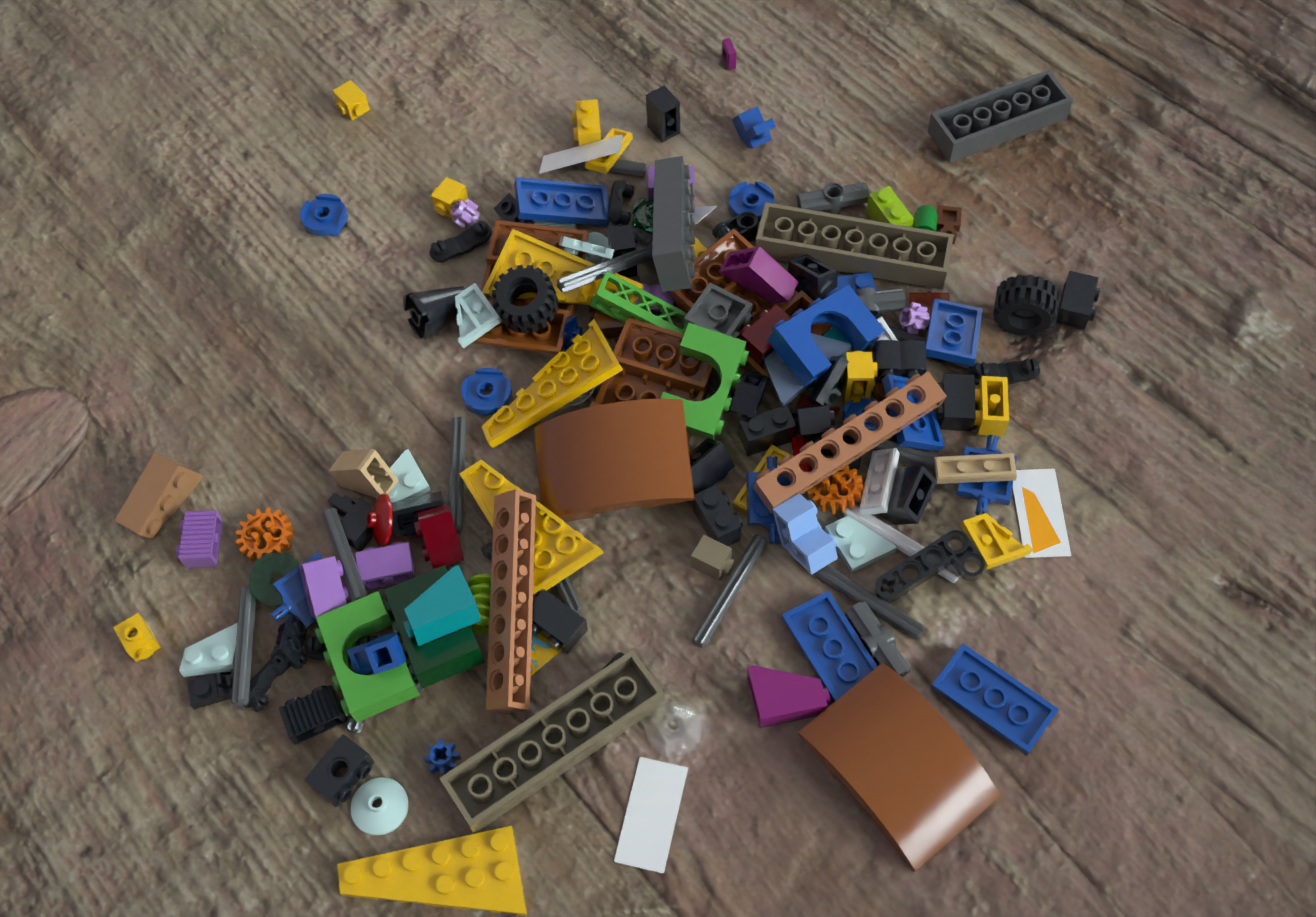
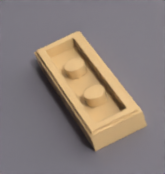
[934,453,1017,484]

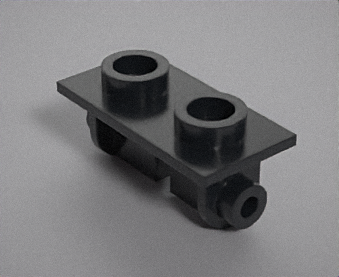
[493,192,535,224]
[270,612,307,666]

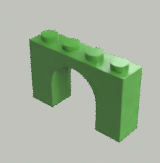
[661,322,749,439]
[315,591,420,723]

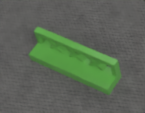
[589,271,687,334]

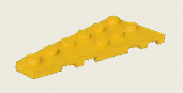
[482,229,644,305]
[481,319,623,448]
[459,460,604,597]
[337,826,527,916]

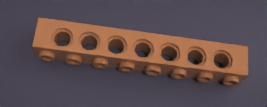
[754,371,947,514]
[486,489,536,714]

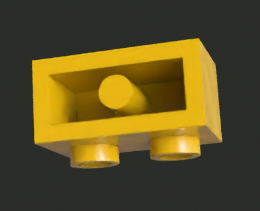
[572,99,601,146]
[842,351,877,405]
[974,376,1009,437]

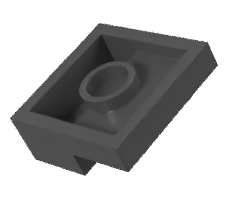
[684,283,754,339]

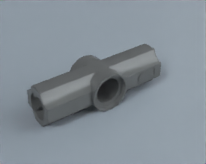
[796,182,869,214]
[855,287,905,317]
[845,601,911,678]

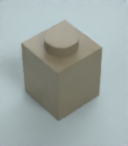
[691,535,734,581]

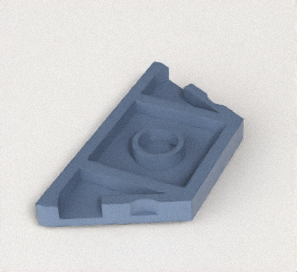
[763,333,851,407]

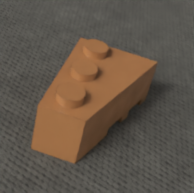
[114,452,204,539]

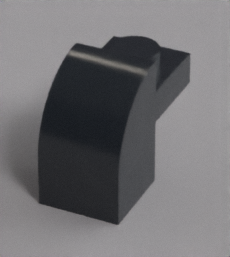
[328,493,374,552]

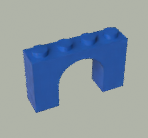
[767,285,885,387]

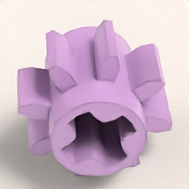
[450,198,480,228]
[899,302,930,334]

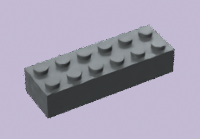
[927,70,1073,163]
[652,156,695,292]

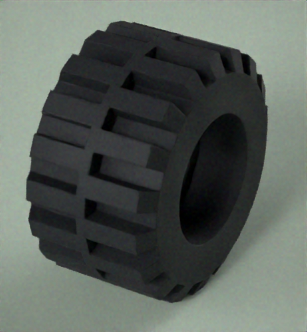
[492,265,558,334]
[993,275,1060,336]

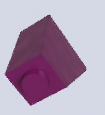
[719,246,798,304]
[747,665,831,728]

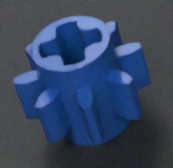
[424,739,461,776]

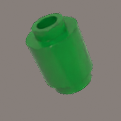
[913,205,938,231]

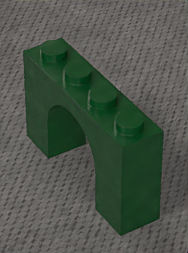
[383,565,485,689]

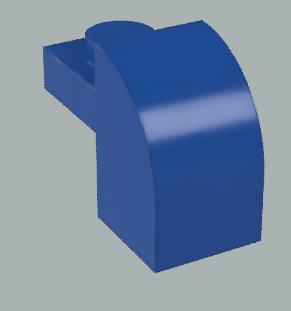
[732,106,776,149]
[347,633,407,675]

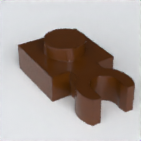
[937,205,962,244]

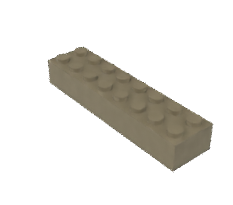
[755,202,954,290]
[439,650,665,834]

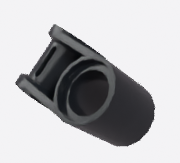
[712,211,758,242]

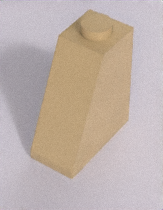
[328,449,399,499]

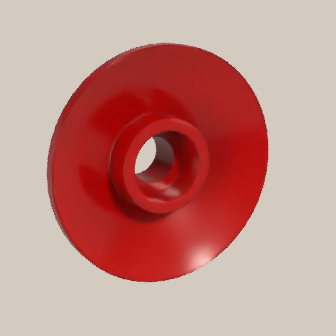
[367,493,392,546]

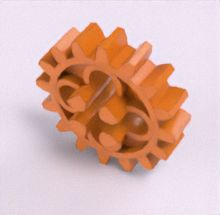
[807,465,864,514]
[235,507,295,564]

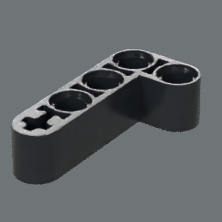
[875,530,985,603]

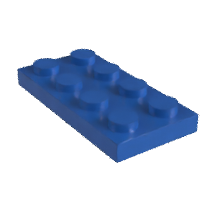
[514,177,610,226]
[781,591,878,703]
[931,643,1059,756]

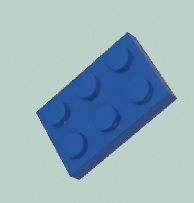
[925,298,983,366]
[882,374,945,452]

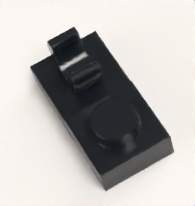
[807,356,849,408]
[187,669,234,710]

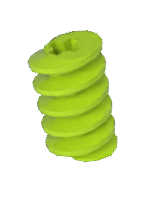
[463,574,491,634]

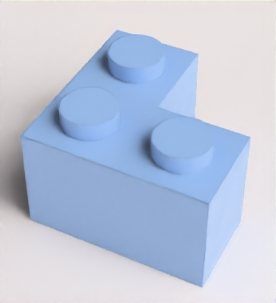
[773,493,838,575]

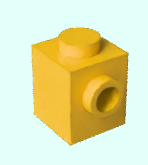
[332,80,370,120]
[431,177,468,219]
[113,613,161,662]

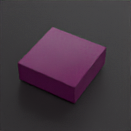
[722,38,737,70]

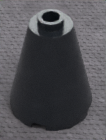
[403,286,466,340]

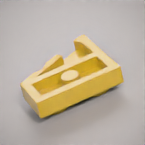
[960,513,1033,570]

